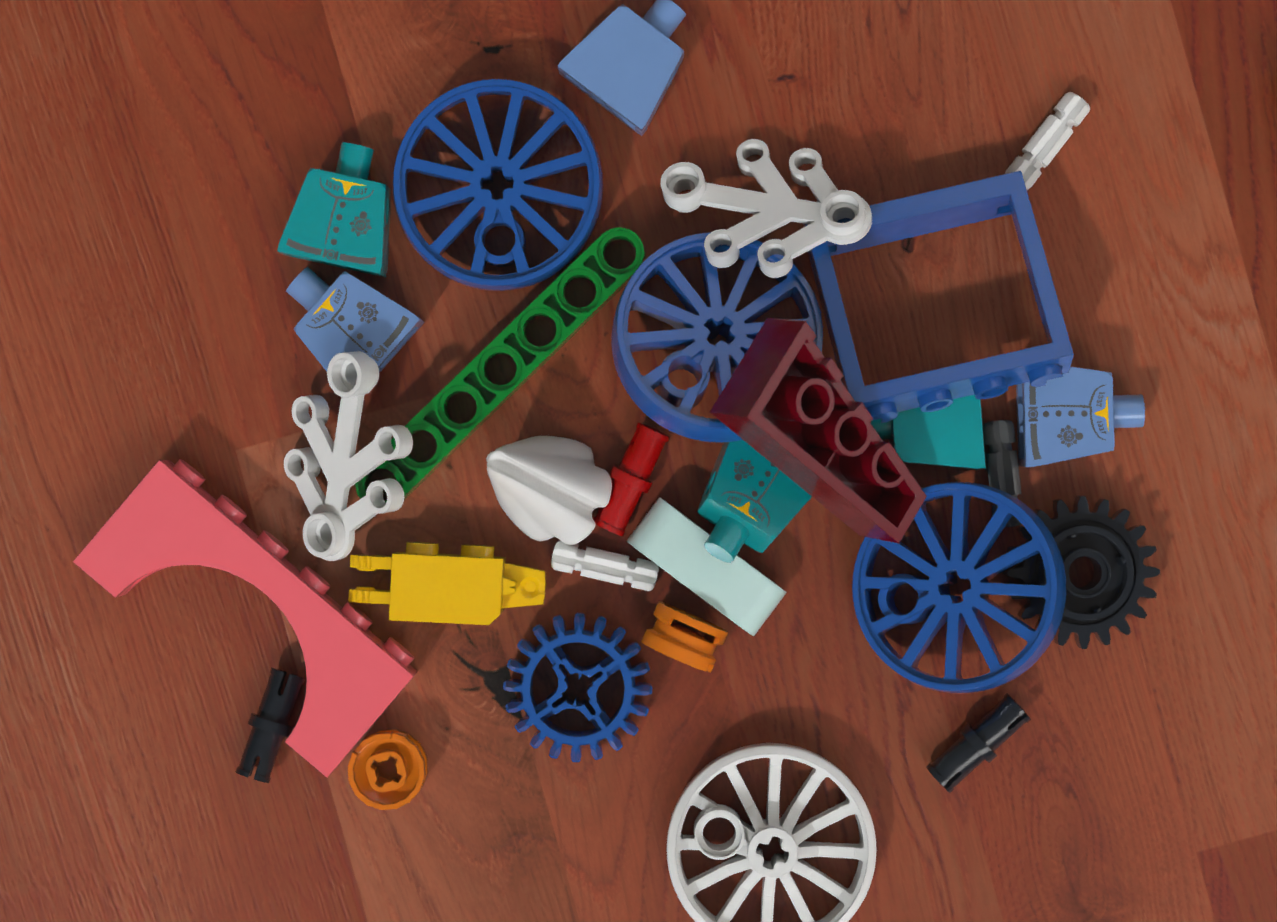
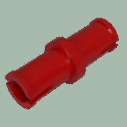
[593,422,670,536]

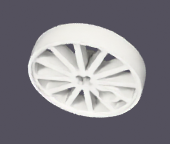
[667,743,877,922]

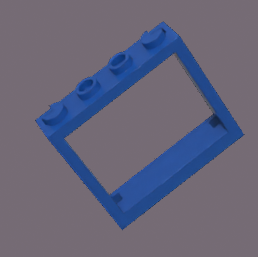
[804,171,1074,423]

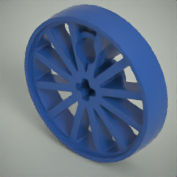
[393,79,603,291]
[611,232,823,442]
[852,482,1066,693]

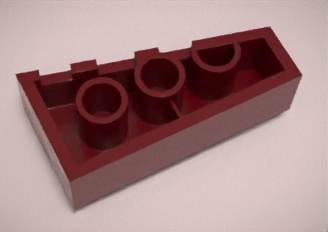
[710,318,927,543]

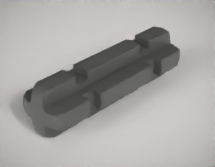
[983,420,1022,528]

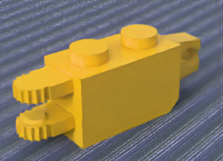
[348,542,546,625]

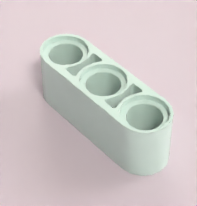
[627,497,787,636]

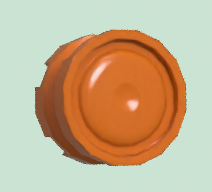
[641,601,728,673]
[348,729,428,810]

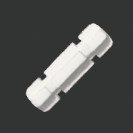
[1005,92,1090,190]
[551,541,659,591]

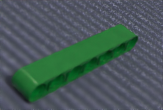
[355,227,645,502]

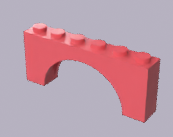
[73,459,418,777]

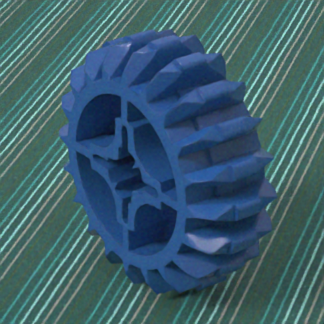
[503,612,652,762]

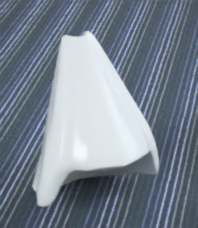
[486,436,612,545]

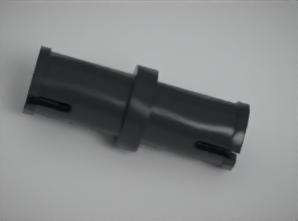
[235,667,305,783]
[926,693,1031,793]

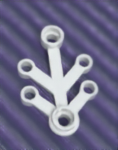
[660,139,872,278]
[284,351,413,561]

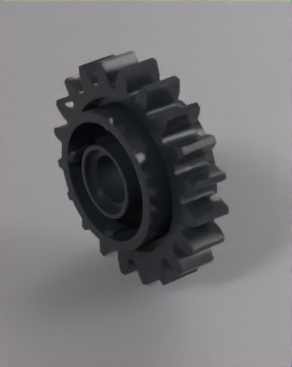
[1004,496,1160,649]

